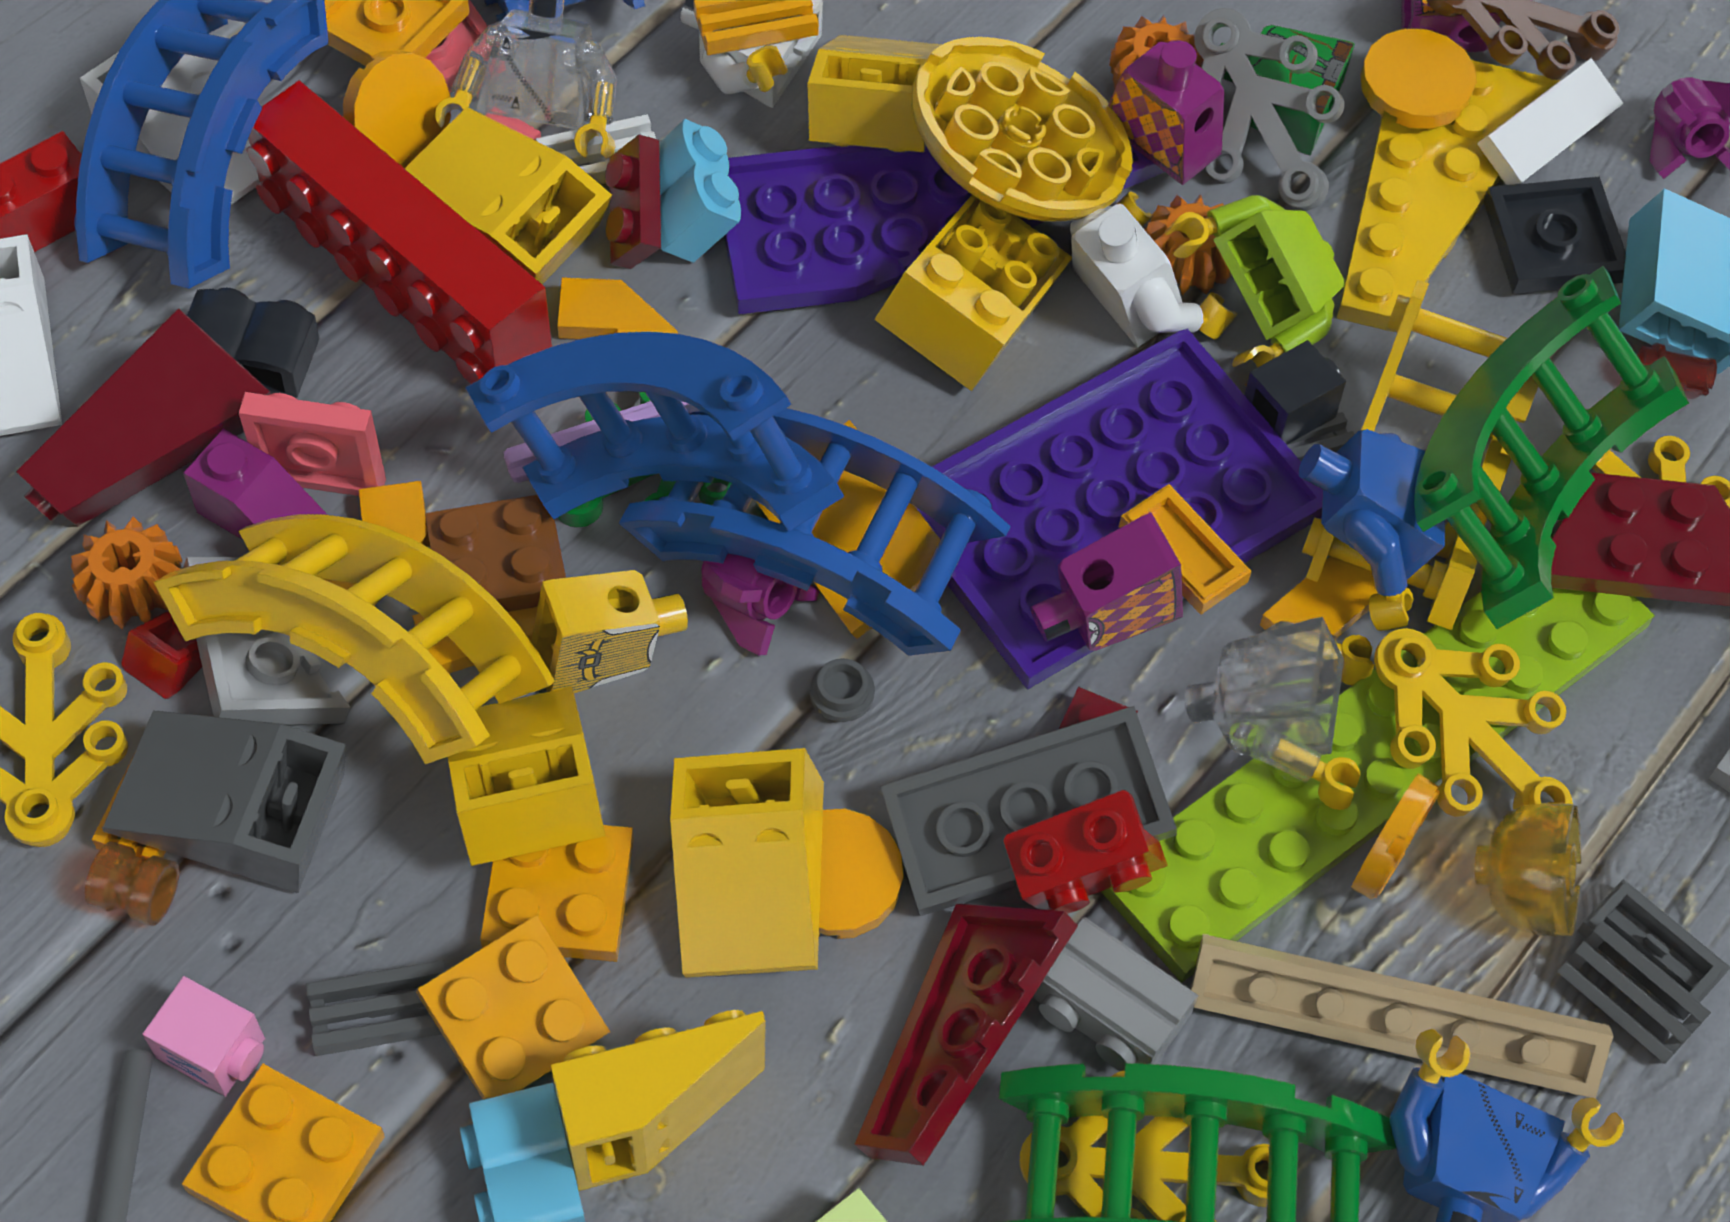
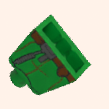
[1220,25,1355,156]

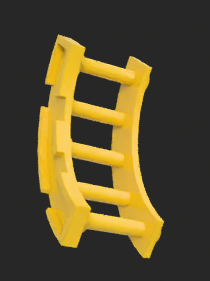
[1302,280,1550,630]
[154,514,555,764]

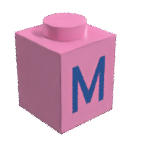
[142,976,265,1097]

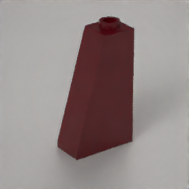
[16,308,271,527]

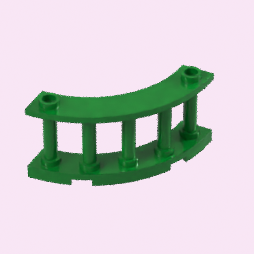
[1414,266,1689,629]
[999,1063,1396,1222]

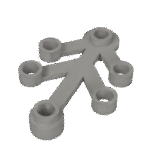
[1194,8,1344,210]

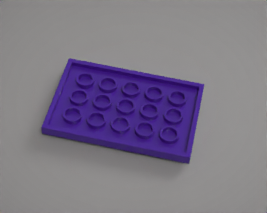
[916,328,1323,690]

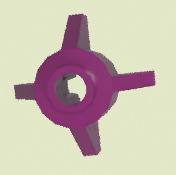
[1649,77,1730,179]
[701,553,820,656]

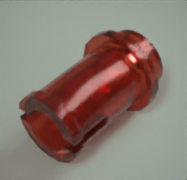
[1637,343,1717,396]

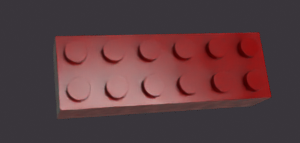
[247,80,552,384]

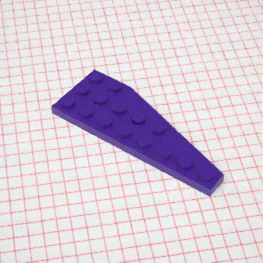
[724,145,1165,314]

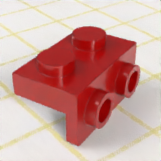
[1004,790,1168,914]

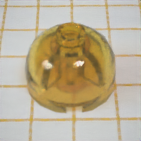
[1474,802,1581,937]

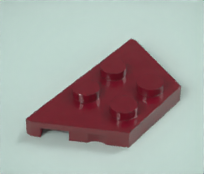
[1551,472,1730,606]

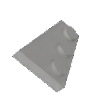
[184,557,351,725]

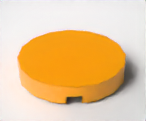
[1360,29,1477,129]
[343,50,451,168]
[1351,773,1440,900]
[819,808,903,939]

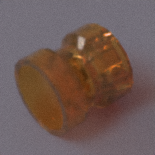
[84,841,179,926]

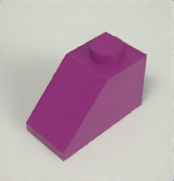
[183,428,328,540]

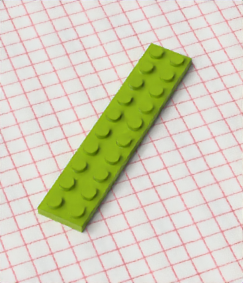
[1101,588,1655,983]

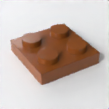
[425,495,566,612]

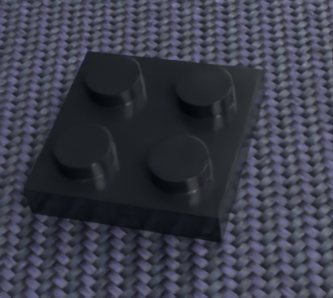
[1483,176,1626,294]

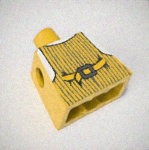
[532,570,688,693]

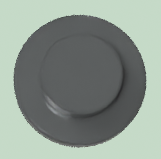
[810,658,875,722]

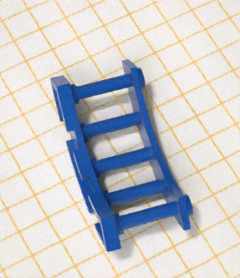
[74,0,329,289]
[465,331,845,532]
[619,404,1011,656]

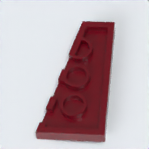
[854,904,1078,1166]

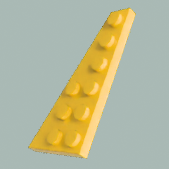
[1337,60,1560,332]

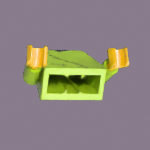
[1165,195,1345,387]

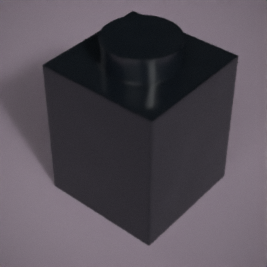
[1245,340,1346,445]

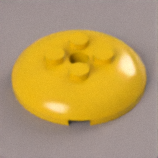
[912,37,1132,222]

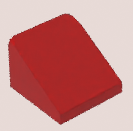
[121,611,202,699]

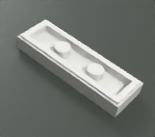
[1477,58,1624,185]

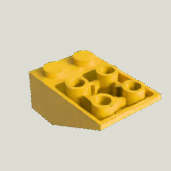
[808,35,942,152]
[404,107,612,285]
[874,195,1072,391]
[448,687,605,866]
[670,748,824,978]
[551,1010,766,1191]

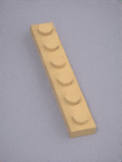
[1190,934,1613,1099]

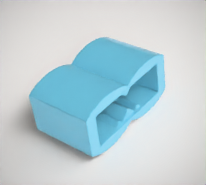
[659,119,741,263]
[460,1082,585,1222]

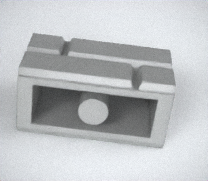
[1033,917,1199,1071]

